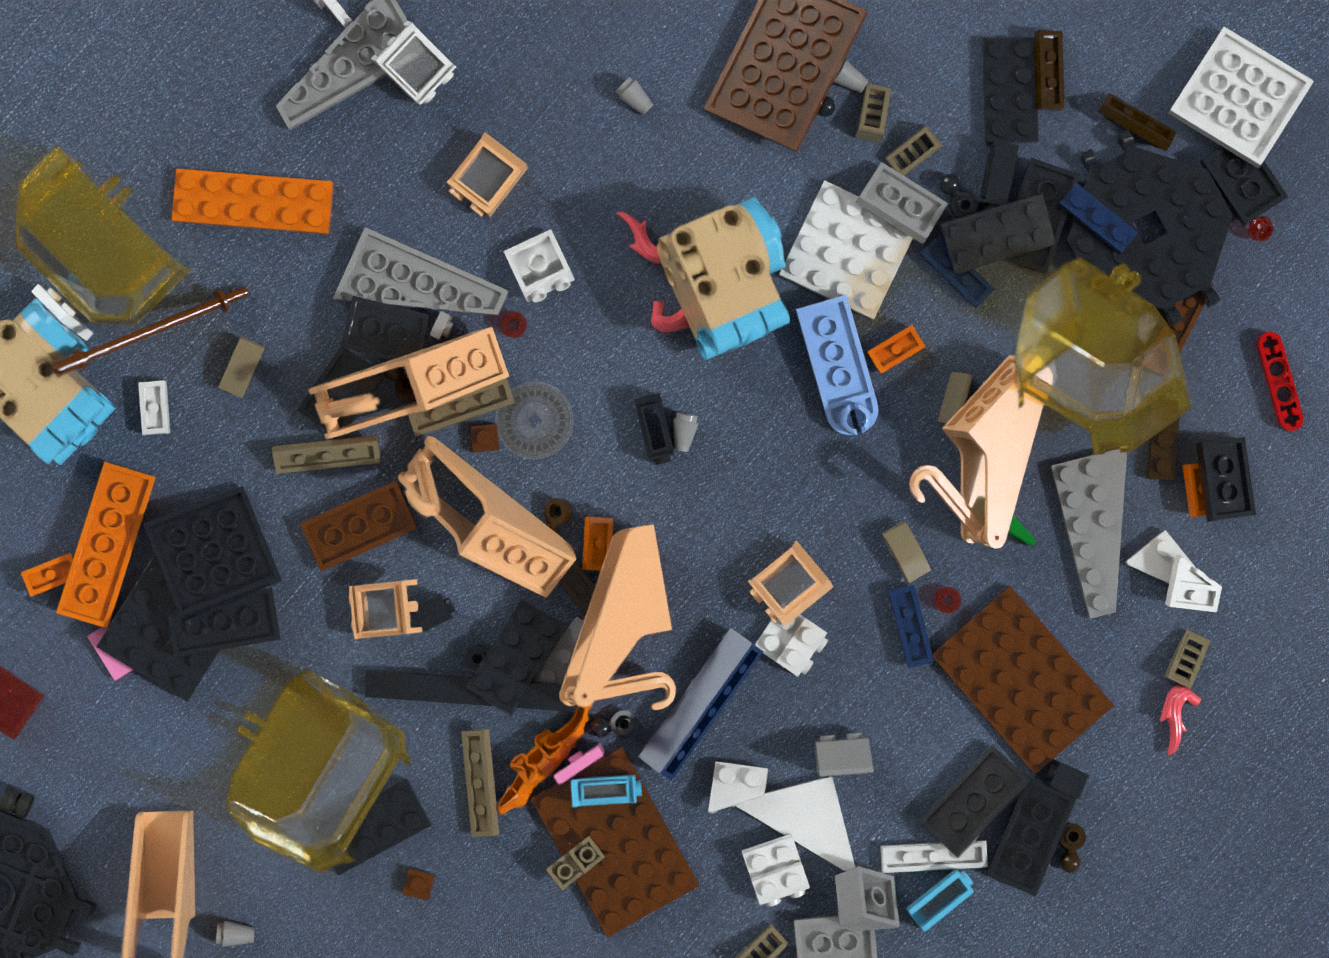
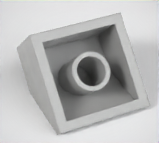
[814,733,873,777]
[835,866,900,931]

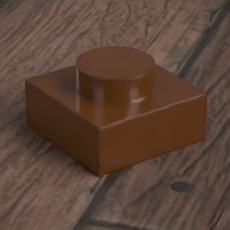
[471,424,500,453]
[402,867,435,901]

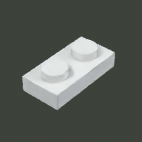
[138,380,170,435]

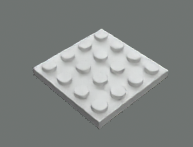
[1168,27,1314,168]
[779,180,913,320]

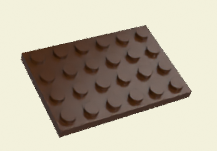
[704,0,868,153]
[932,586,1114,774]
[530,746,700,937]

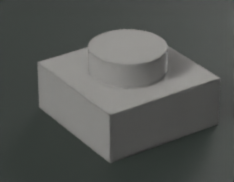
[430,311,454,341]

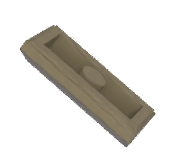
[938,372,973,424]

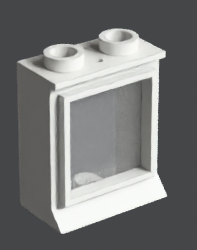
[371,21,456,105]

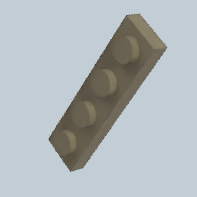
[408,378,516,438]
[272,435,381,474]
[461,729,499,837]

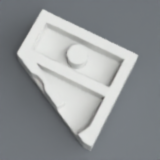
[313,0,352,29]
[31,284,94,341]
[1125,530,1196,584]
[1165,555,1222,612]
[708,761,768,814]

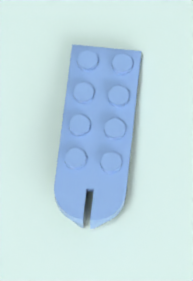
[795,294,878,435]

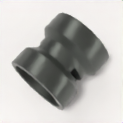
[0,786,35,820]

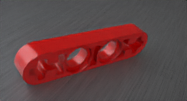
[1256,332,1304,432]

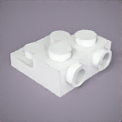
[504,229,575,302]
[755,603,828,676]
[742,834,810,907]

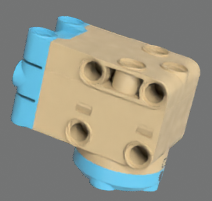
[656,197,790,360]
[0,298,116,465]

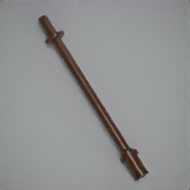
[51,286,249,378]

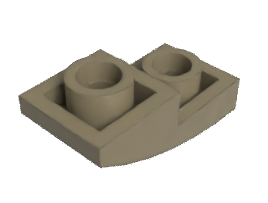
[218,336,265,398]
[881,521,931,583]
[545,836,605,891]

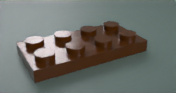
[300,481,418,571]

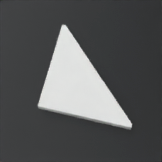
[737,776,855,871]

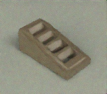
[855,83,891,143]
[885,125,943,176]
[1164,629,1210,689]
[735,924,789,958]

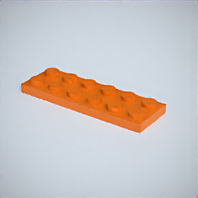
[172,169,334,235]
[56,461,156,628]

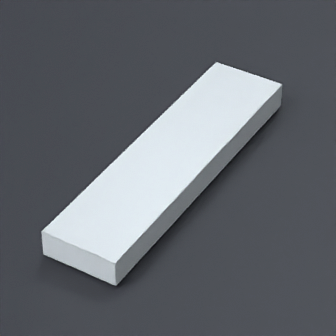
[880,840,988,873]

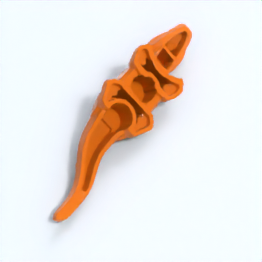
[497,704,592,815]

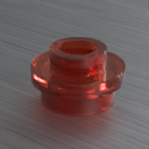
[1248,216,1274,242]
[501,312,527,338]
[934,587,961,613]

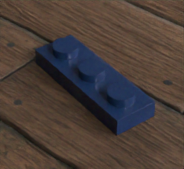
[1059,183,1138,254]
[920,234,995,309]
[888,585,934,668]

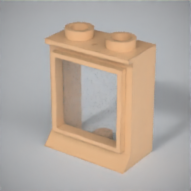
[447,132,528,217]
[748,540,833,627]
[348,579,422,639]

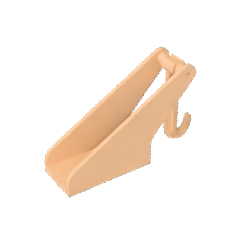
[308,327,509,439]
[909,355,1050,548]
[398,436,576,598]
[559,524,676,710]
[122,810,195,958]

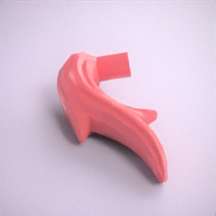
[616,212,661,264]
[651,301,690,333]
[1160,685,1201,756]

